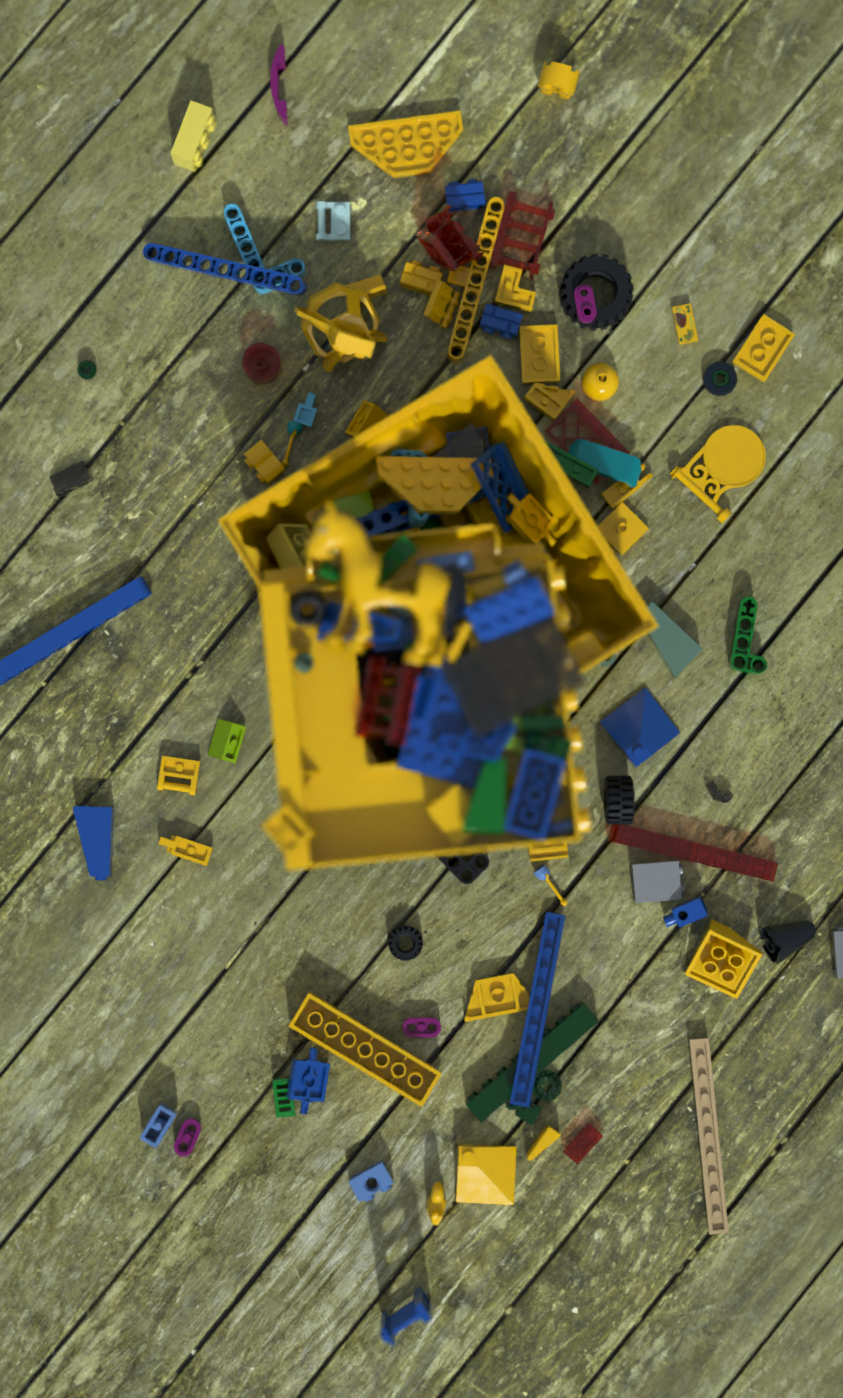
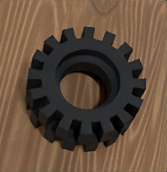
[289,588,326,628]
[388,925,423,961]

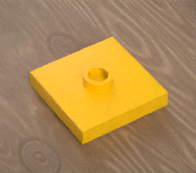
[597,502,649,556]

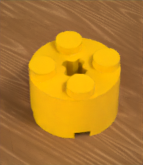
[538,61,580,100]

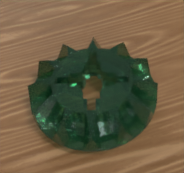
[532,1070,562,1102]

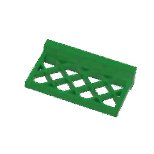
[544,440,599,489]

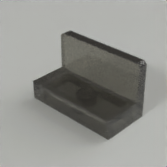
[50,461,93,498]

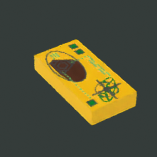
[671,303,698,345]

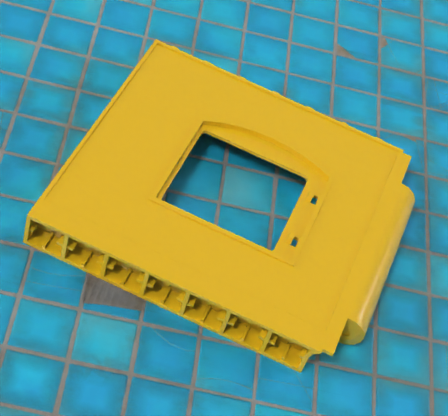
[259,524,590,870]

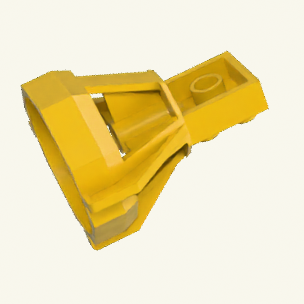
[294,282,388,372]

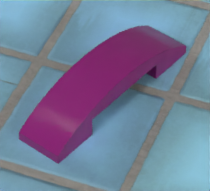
[270,44,288,125]

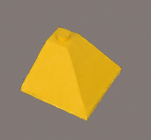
[685,919,763,999]
[456,1143,517,1205]

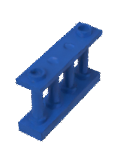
[380,1287,432,1346]

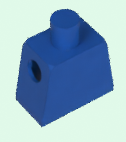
[663,894,708,928]

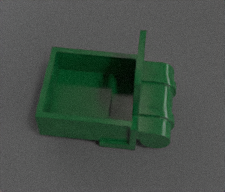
[517,694,566,731]

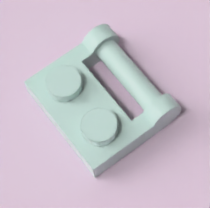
[316,201,350,241]

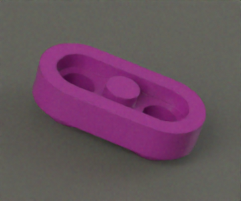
[574,284,597,324]
[402,1017,441,1037]
[174,1118,201,1157]

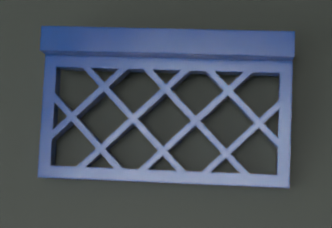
[471,441,529,533]

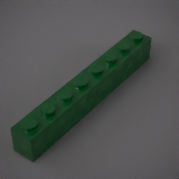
[466,1002,599,1123]

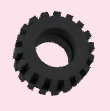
[604,776,634,824]

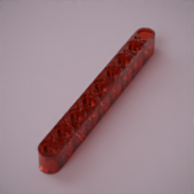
[608,824,778,882]

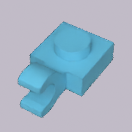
[293,392,318,428]

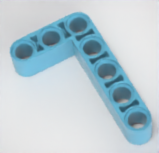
[224,204,306,294]

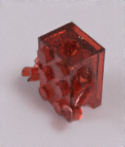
[415,205,484,272]

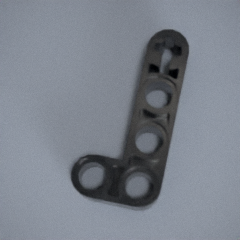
[435,853,489,884]

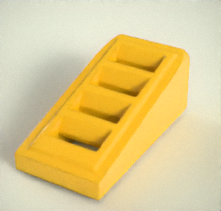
[526,1124,561,1161]

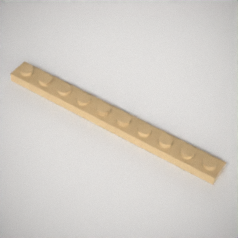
[689,1037,729,1235]

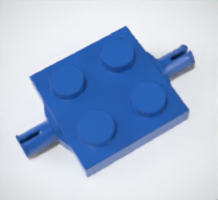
[286,1047,330,1114]

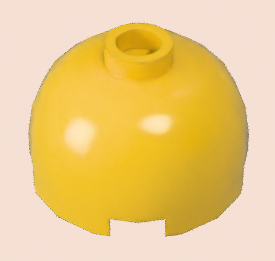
[581,362,619,401]

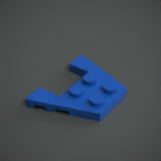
[434,680,517,762]

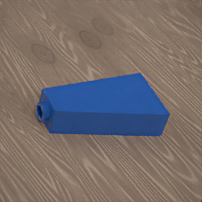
[73,806,114,880]

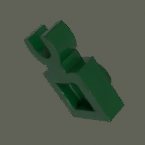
[505,1102,542,1125]

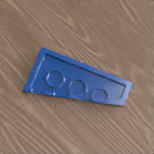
[317,601,404,641]

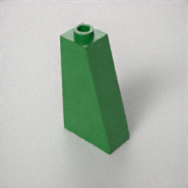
[461,756,507,835]

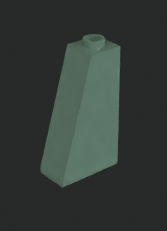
[645,602,702,678]

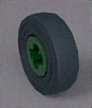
[703,362,737,396]

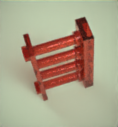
[489,191,555,280]
[354,656,420,746]

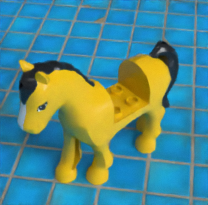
[306,501,467,666]

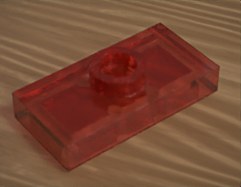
[563,1122,603,1165]

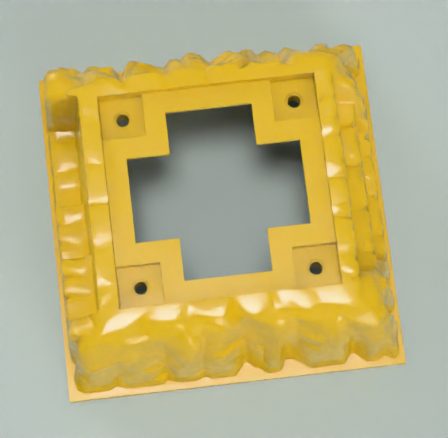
[218,355,659,765]

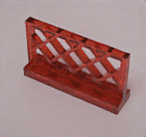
[545,398,631,486]

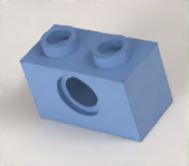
[139,1102,178,1148]
[348,1160,394,1202]

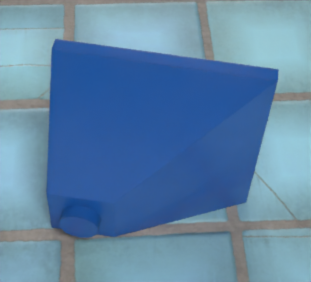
[600,687,680,768]

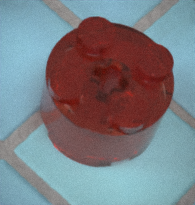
[242,342,282,385]

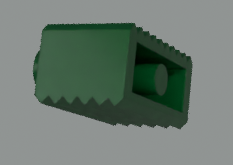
[523,729,573,760]

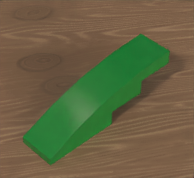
[376,534,419,587]

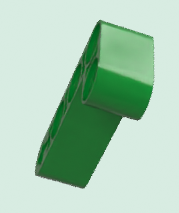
[728,596,767,675]

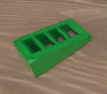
[318,561,341,582]
[272,1077,296,1118]

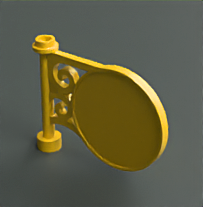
[670,425,766,523]

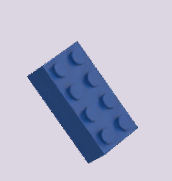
[505,749,566,840]

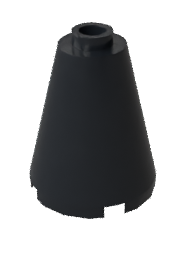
[760,920,816,964]

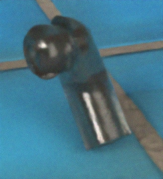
[705,781,733,803]

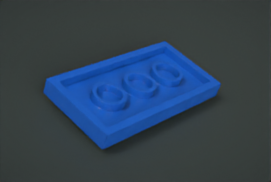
[464,576,556,644]

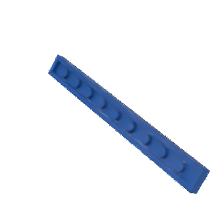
[510,912,566,1108]

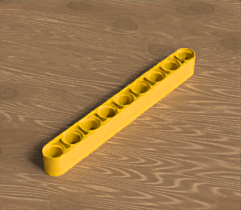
[448,197,505,363]

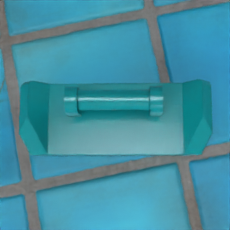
[568,439,641,487]

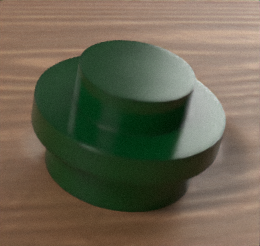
[77,360,97,380]

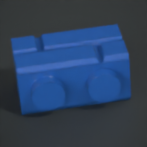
[445,179,485,212]
[479,303,523,340]

